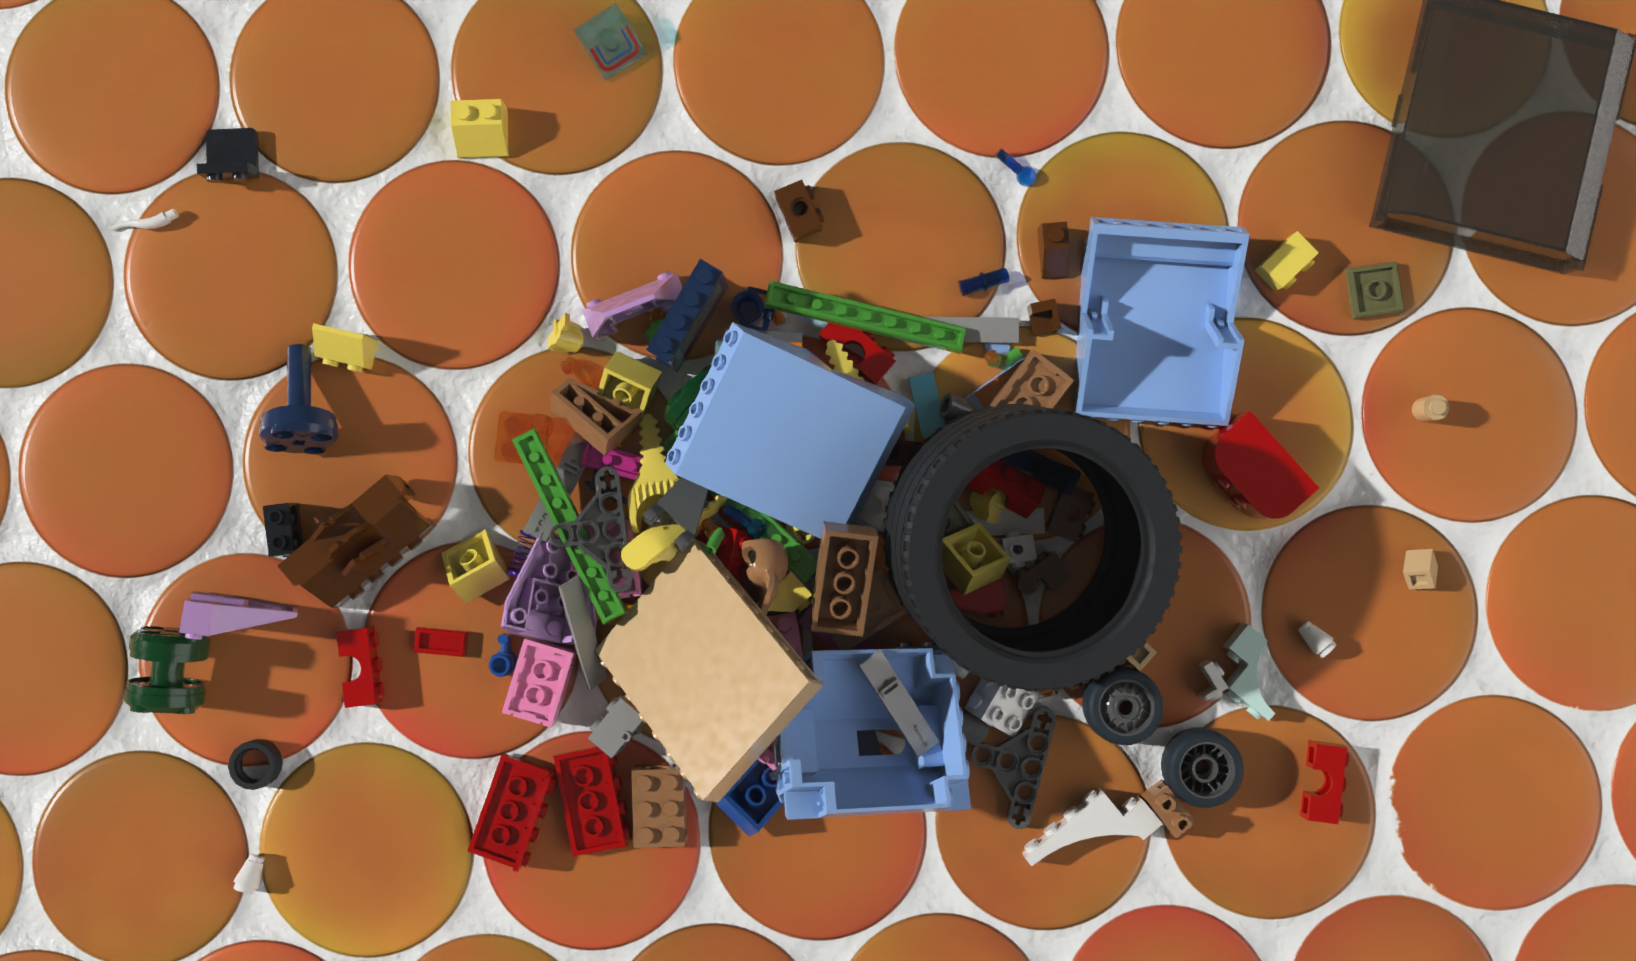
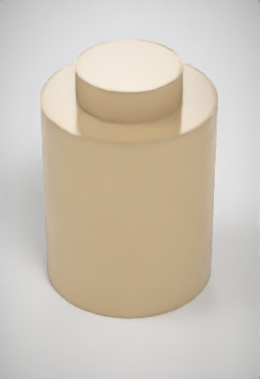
[1412,395,1449,422]

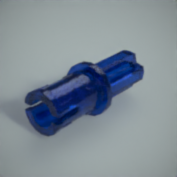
[958,268,1010,296]

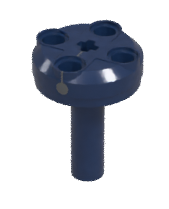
[259,344,338,455]

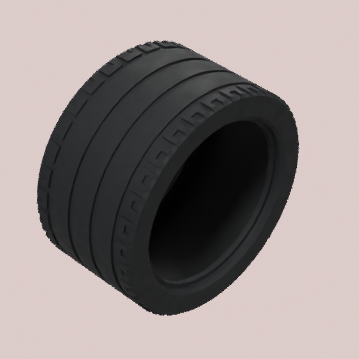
[883,404,1183,692]

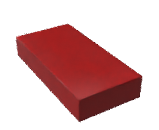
[414,627,468,657]

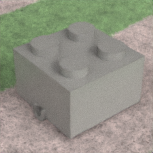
[588,694,645,758]

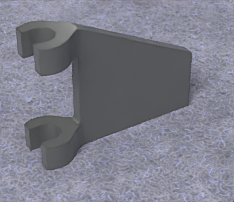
[643,477,708,553]

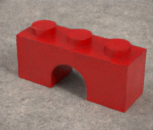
[819,323,896,385]
[966,460,1046,519]
[336,626,385,708]
[1300,740,1349,824]

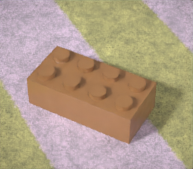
[809,521,879,637]

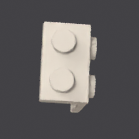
[964,678,1039,737]

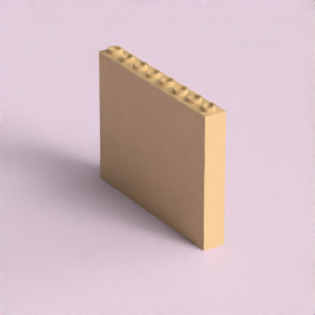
[595,539,823,802]

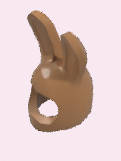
[742,539,788,615]

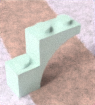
[1223,623,1275,721]

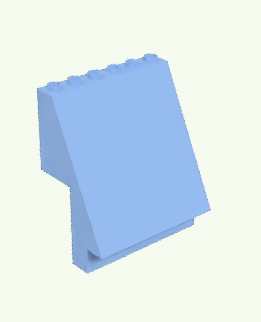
[1073,217,1250,428]
[665,322,915,539]

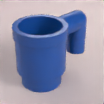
[489,633,518,677]

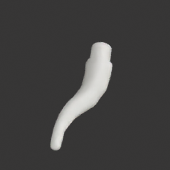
[110,208,179,231]

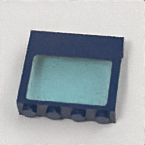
[646,259,728,373]

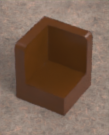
[1027,299,1061,336]

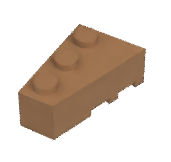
[549,378,643,456]

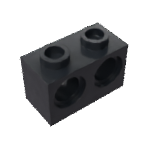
[263,503,303,557]

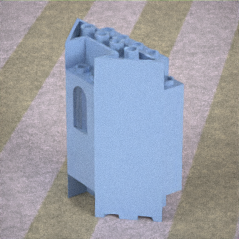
[769,648,971,820]

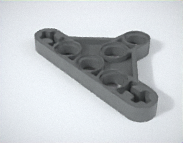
[549,466,632,593]
[970,706,1056,829]

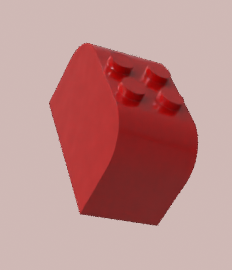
[1202,411,1319,519]

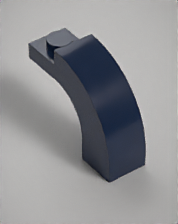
[1000,449,1082,496]

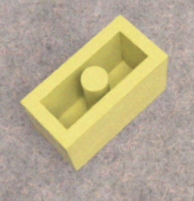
[1254,231,1319,291]

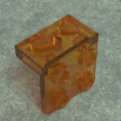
[494,411,553,464]

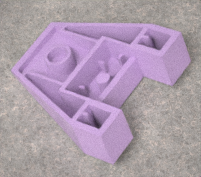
[582,272,683,341]
[179,591,298,640]

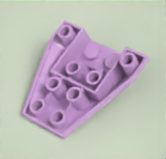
[501,532,597,646]

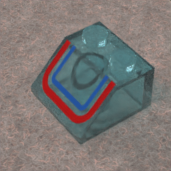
[574,3,647,81]

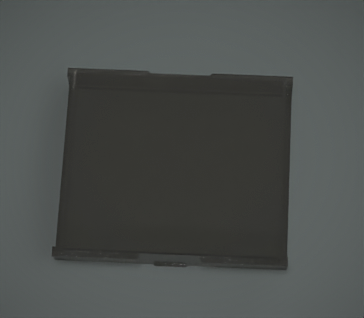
[1369,0,1636,275]

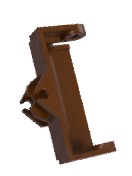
[277,475,436,608]

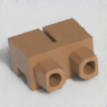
[1141,780,1196,838]

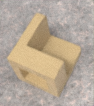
[1403,549,1438,590]

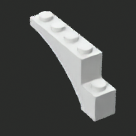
[1022,789,1163,866]

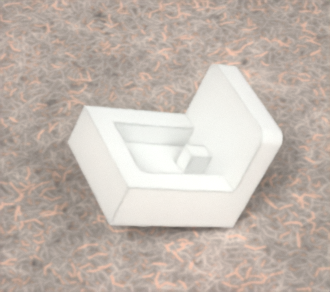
[1197,659,1228,701]

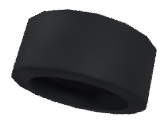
[228,739,283,790]

